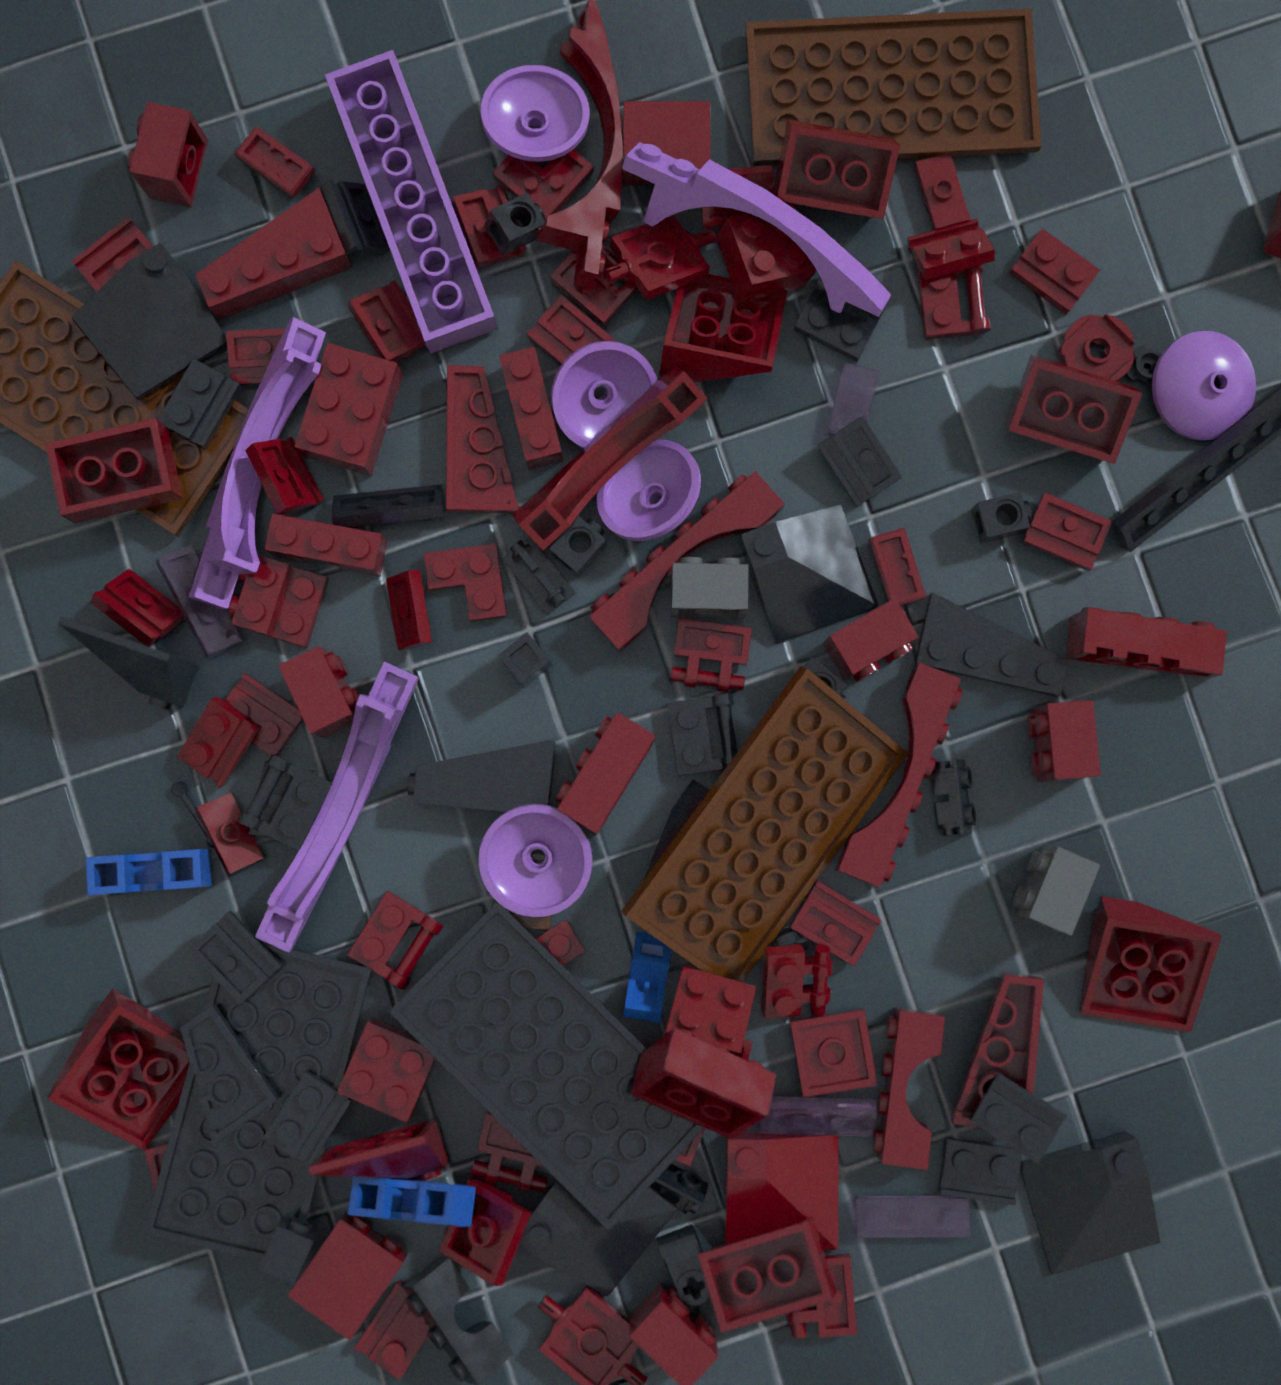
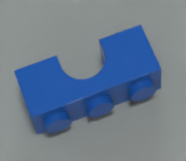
[86,849,212,895]
[348,1177,476,1227]

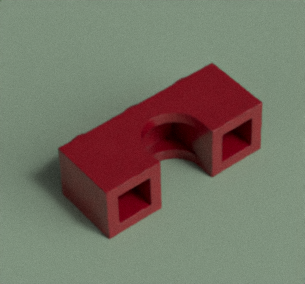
[499,347,564,470]
[264,514,388,577]

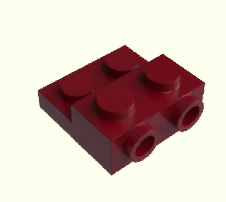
[228,555,329,648]
[439,1179,531,1286]

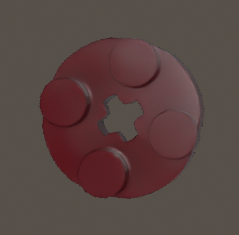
[1058,314,1134,381]

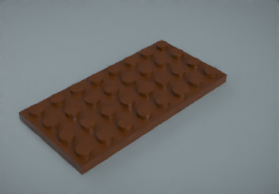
[745,8,1042,166]
[0,260,249,537]
[621,666,909,982]

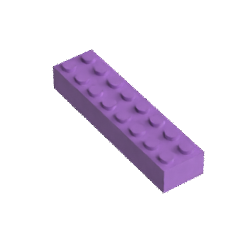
[325,50,498,354]

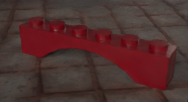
[512,366,708,551]
[589,471,785,653]
[834,662,963,887]

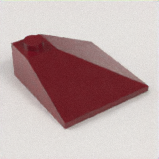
[659,274,787,383]
[1079,896,1222,1032]
[47,989,190,1150]
[308,1117,449,1181]
[725,1132,839,1250]

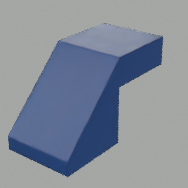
[623,931,671,1023]

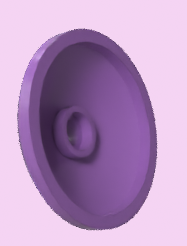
[481,65,590,162]
[1152,331,1256,441]
[551,341,658,448]
[597,439,701,541]
[479,804,593,917]

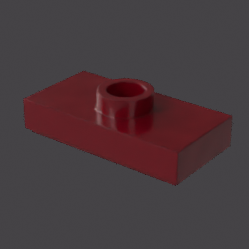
[234,126,315,199]
[914,154,970,230]
[868,527,926,606]
[195,792,264,876]

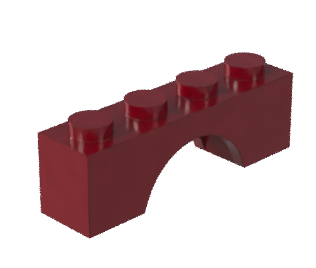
[872,1007,945,1170]

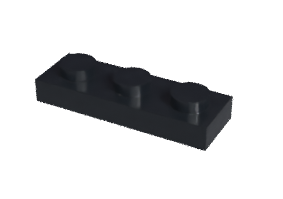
[331,484,444,528]

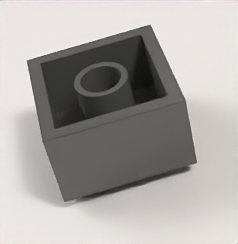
[671,557,749,619]
[1012,846,1100,936]

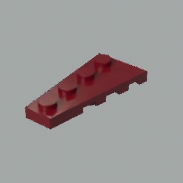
[446,365,519,514]

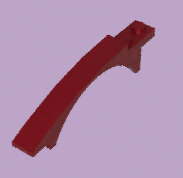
[536,0,623,288]

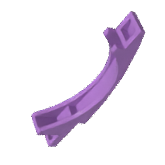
[622,142,891,317]
[189,317,326,610]
[255,662,420,953]

